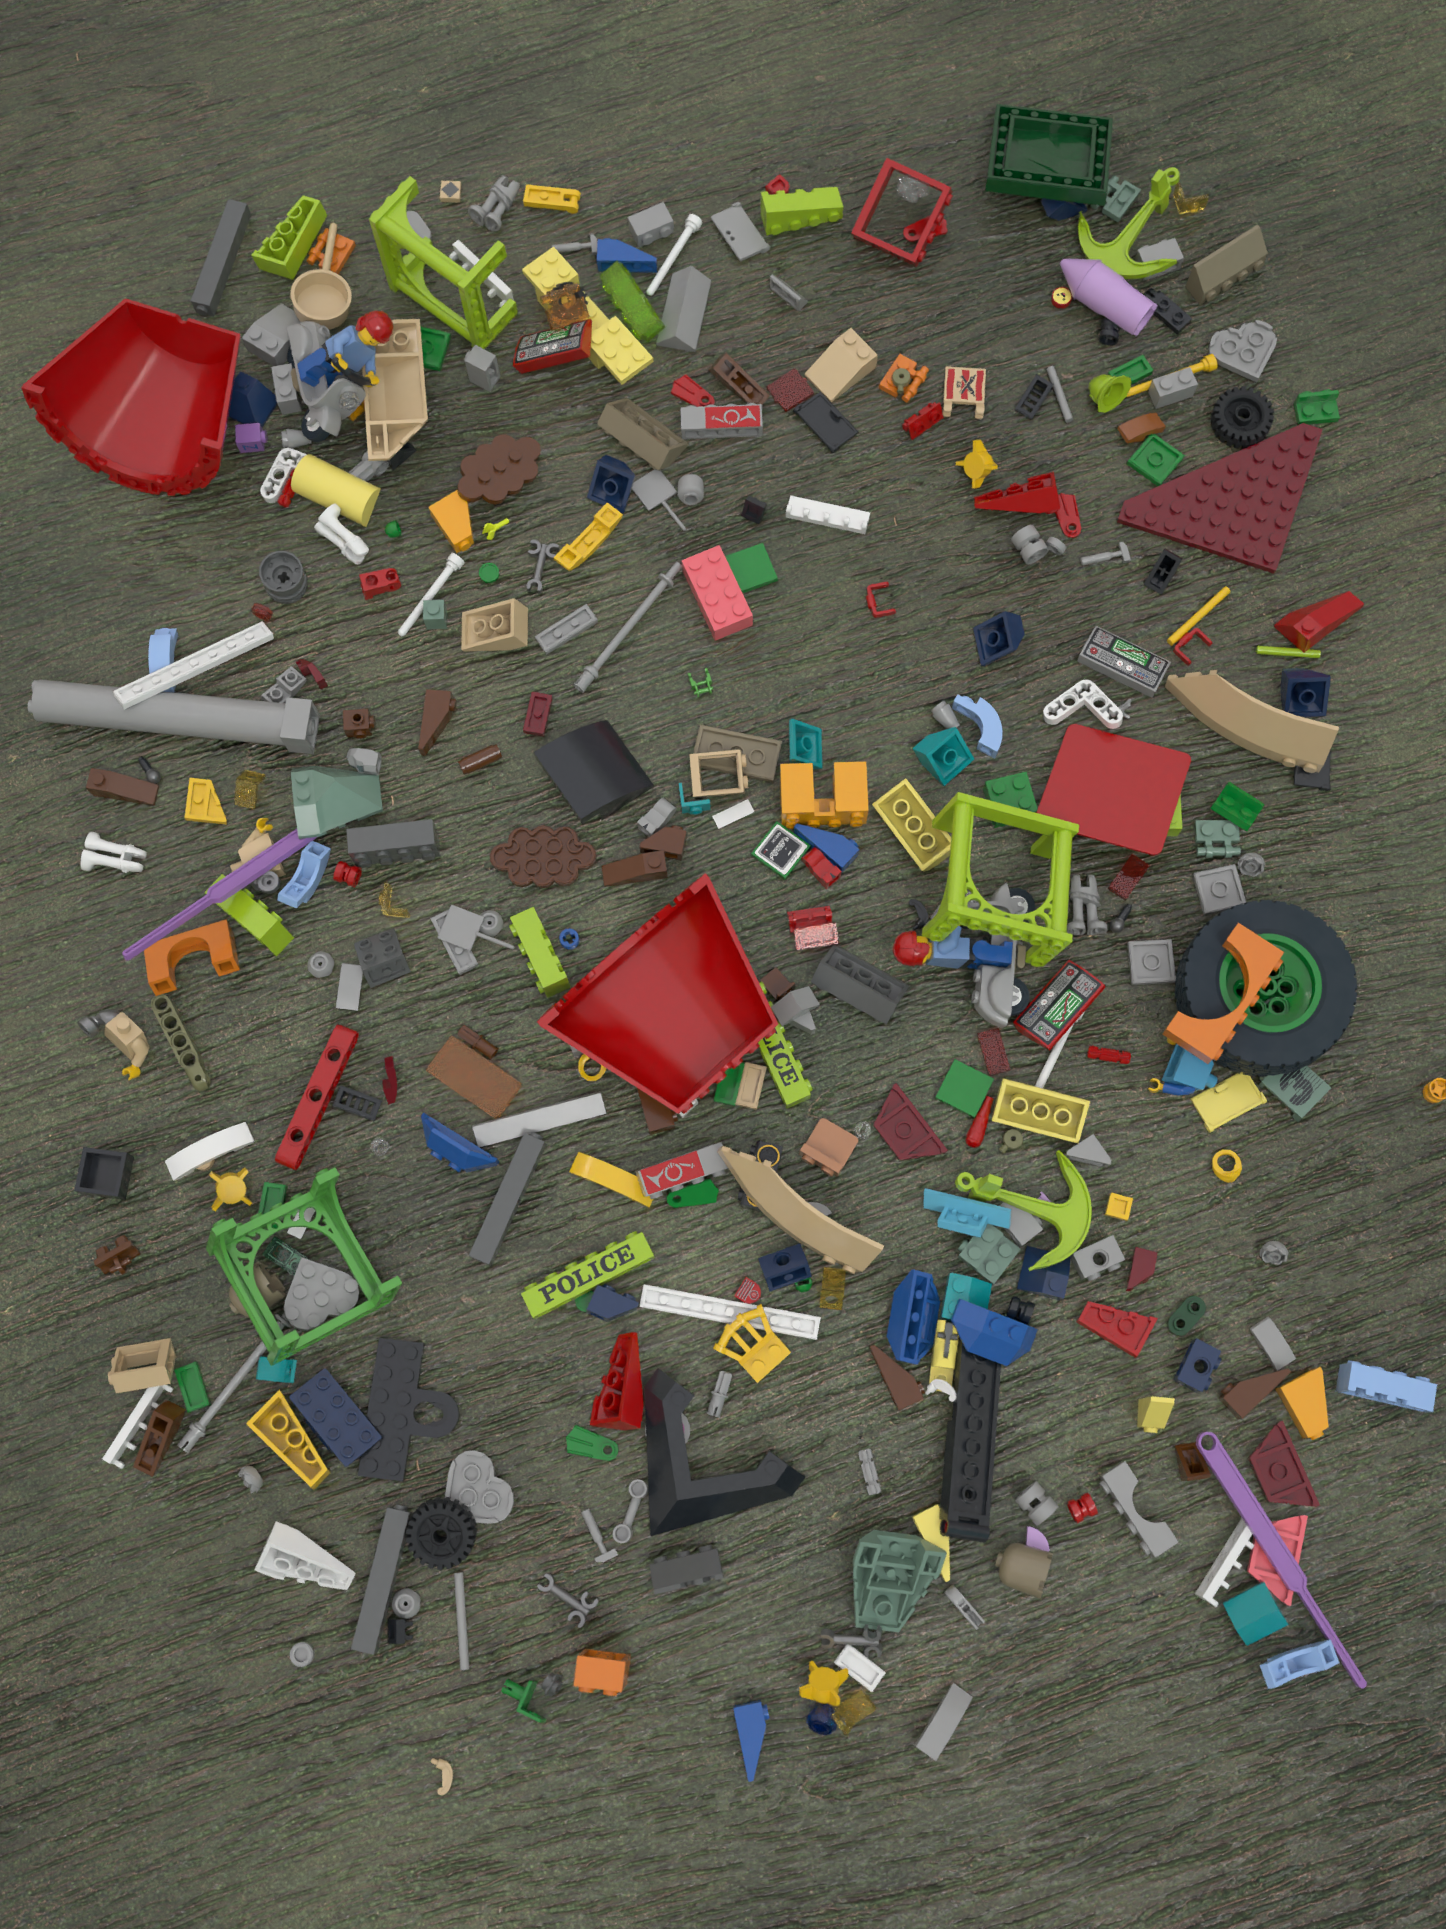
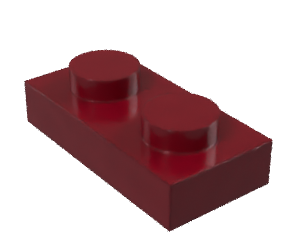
[523,692,553,737]

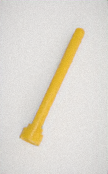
[1126,354,1217,397]

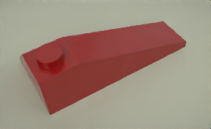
[974,472,1061,514]
[1274,591,1364,653]

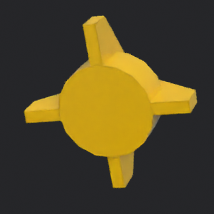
[956,439,998,489]
[209,1168,252,1212]
[799,1661,848,1706]

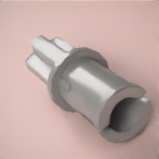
[706,1371,732,1418]

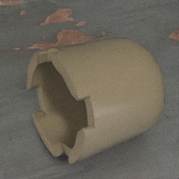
[228,1260,287,1318]
[995,1543,1053,1599]

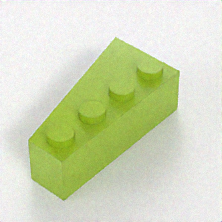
[251,195,327,280]
[204,874,294,957]
[509,907,571,998]

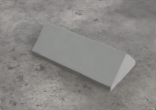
[656,266,711,352]

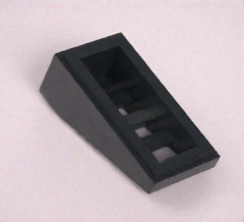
[1015,374,1054,420]
[332,1085,382,1121]

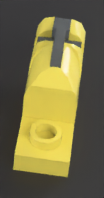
[928,1320,959,1392]

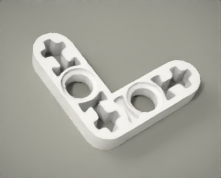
[260,448,328,503]
[1043,680,1123,729]

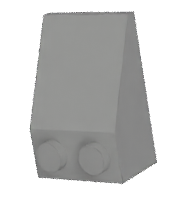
[242,304,301,366]

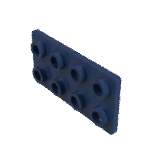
[289,1368,381,1467]

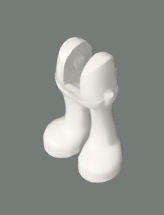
[314,504,369,565]
[81,831,147,873]

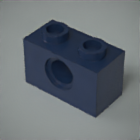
[758,1243,812,1292]
[1173,1338,1222,1393]

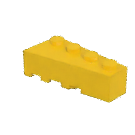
[246,1390,330,1490]

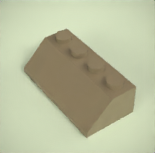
[1185,224,1268,305]
[597,398,689,470]

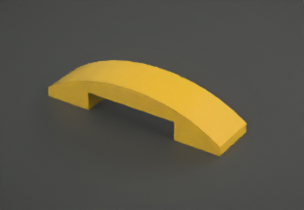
[554,503,623,571]
[569,1152,654,1208]

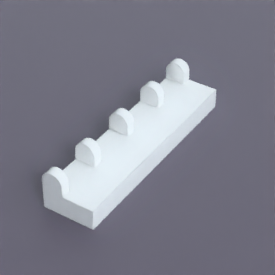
[449,240,514,308]
[786,495,870,534]
[102,1384,174,1469]
[1195,1518,1254,1607]

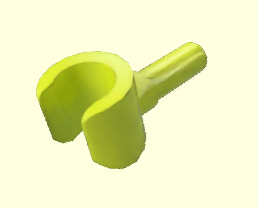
[482,518,509,540]

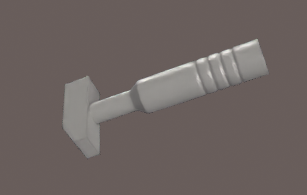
[552,234,597,255]
[1080,542,1131,566]
[581,1508,618,1562]

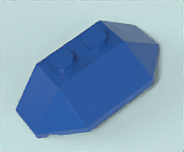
[421,1112,499,1172]
[887,1270,940,1365]
[951,1298,1038,1366]

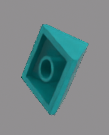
[789,719,822,769]
[1223,1581,1289,1646]

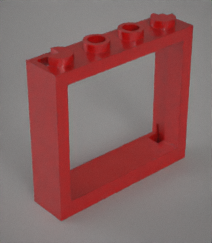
[851,158,953,267]

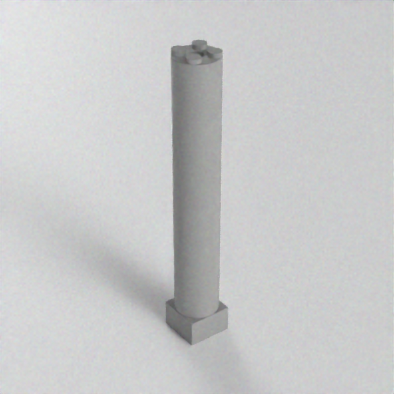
[28,679,320,754]

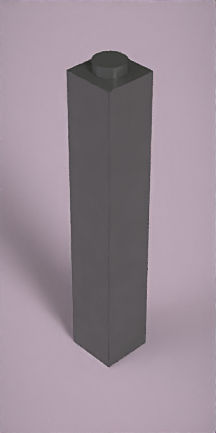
[191,199,251,316]
[469,1132,546,1267]
[351,1504,413,1655]

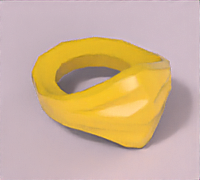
[578,1054,606,1081]
[1212,1150,1242,1183]

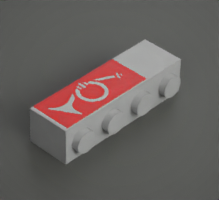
[680,403,763,439]
[635,1142,728,1199]

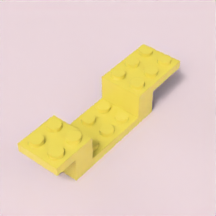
[522,247,653,385]

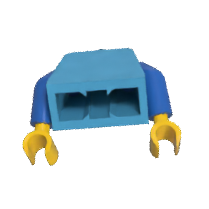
[1148,1038,1218,1096]

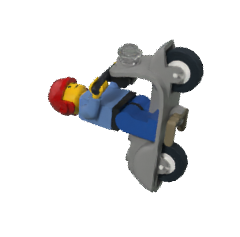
[287,311,394,442]
[893,883,1036,1028]

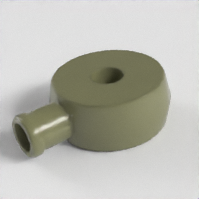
[892,368,911,394]
[999,1129,1023,1154]

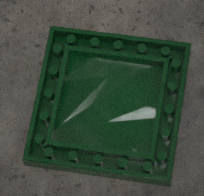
[985,104,1113,206]

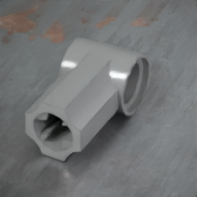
[348,451,389,482]

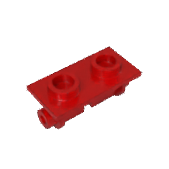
[902,402,944,440]
[787,906,833,933]

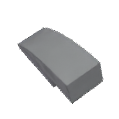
[915,1683,973,1761]

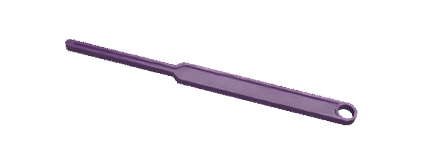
[122,829,317,960]
[1196,1432,1367,1688]

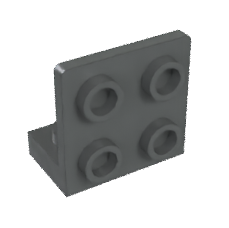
[354,928,411,988]

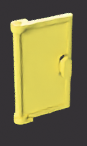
[1190,1072,1267,1133]

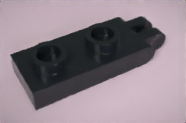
[1143,288,1192,335]

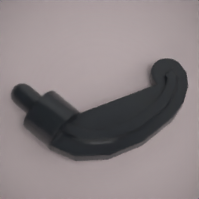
[909,899,928,930]

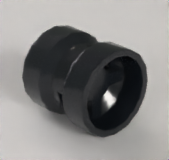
[1098,318,1121,346]
[1006,1296,1035,1325]

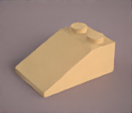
[805,328,878,403]
[461,598,528,651]

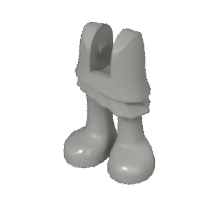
[468,175,520,231]
[1067,875,1108,935]

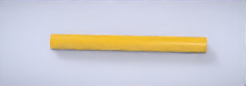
[1167,586,1231,646]

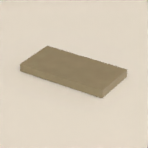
[693,725,782,782]

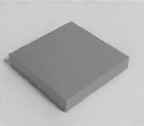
[1192,864,1246,915]
[1127,939,1176,985]

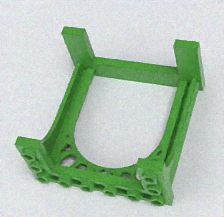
[206,1168,402,1366]

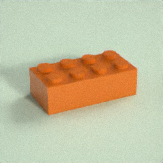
[573,1649,631,1696]

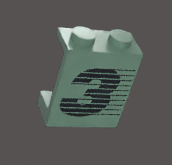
[1259,1066,1331,1122]

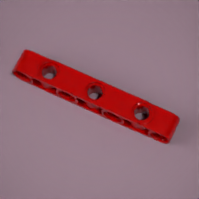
[275,1024,359,1170]

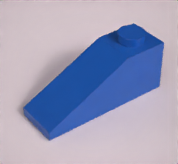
[597,238,657,273]
[794,824,859,874]
[733,1700,770,1782]

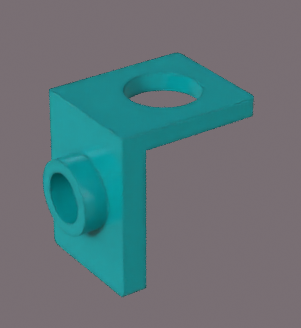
[679,783,711,815]
[256,1356,297,1383]

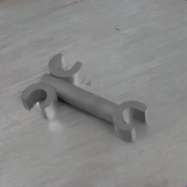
[527,540,559,594]
[537,1573,599,1628]
[821,1624,882,1657]

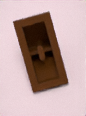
[1175,1442,1211,1481]

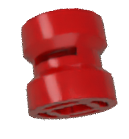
[333,861,362,887]
[1067,1492,1098,1524]

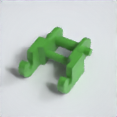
[688,668,713,697]

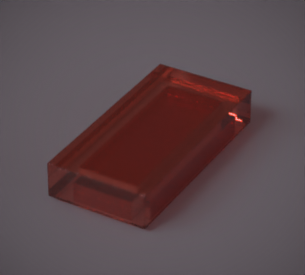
[1108,854,1150,901]
[793,922,839,950]
[977,1028,1010,1076]

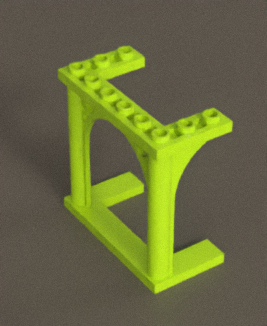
[369,176,518,349]
[922,792,1079,967]

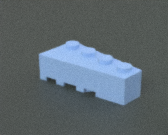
[1335,1361,1437,1413]

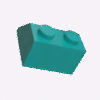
[940,1273,992,1322]

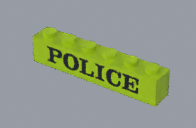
[758,982,813,1109]
[521,1231,655,1319]

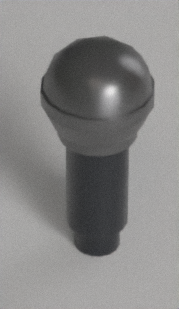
[138,756,161,784]
[1109,904,1132,933]

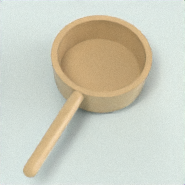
[291,223,352,330]

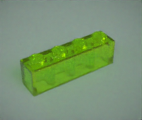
[599,261,665,343]

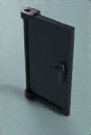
[793,391,859,454]
[1294,749,1331,791]

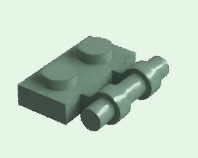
[1091,175,1141,223]
[1194,820,1241,858]

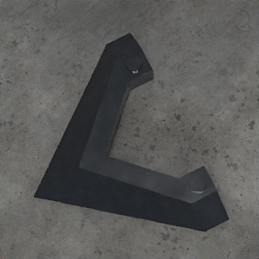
[644,1368,805,1537]

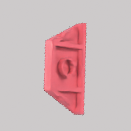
[1247,1515,1308,1606]

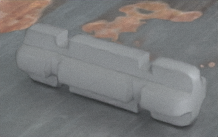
[858,1449,881,1495]

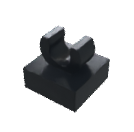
[741,496,767,524]
[388,1618,413,1644]

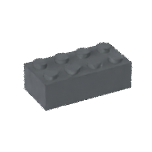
[346,819,441,868]

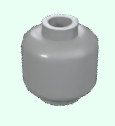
[678,474,704,505]

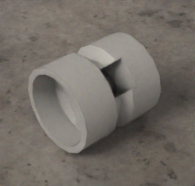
[1011,525,1049,564]
[1014,1481,1059,1526]

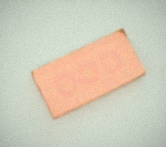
[426,1035,522,1119]

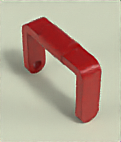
[866,582,896,618]
[1173,628,1213,666]

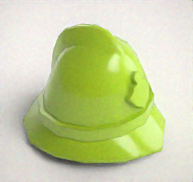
[1088,375,1131,413]

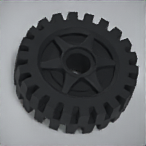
[1210,386,1274,449]
[406,1497,477,1570]

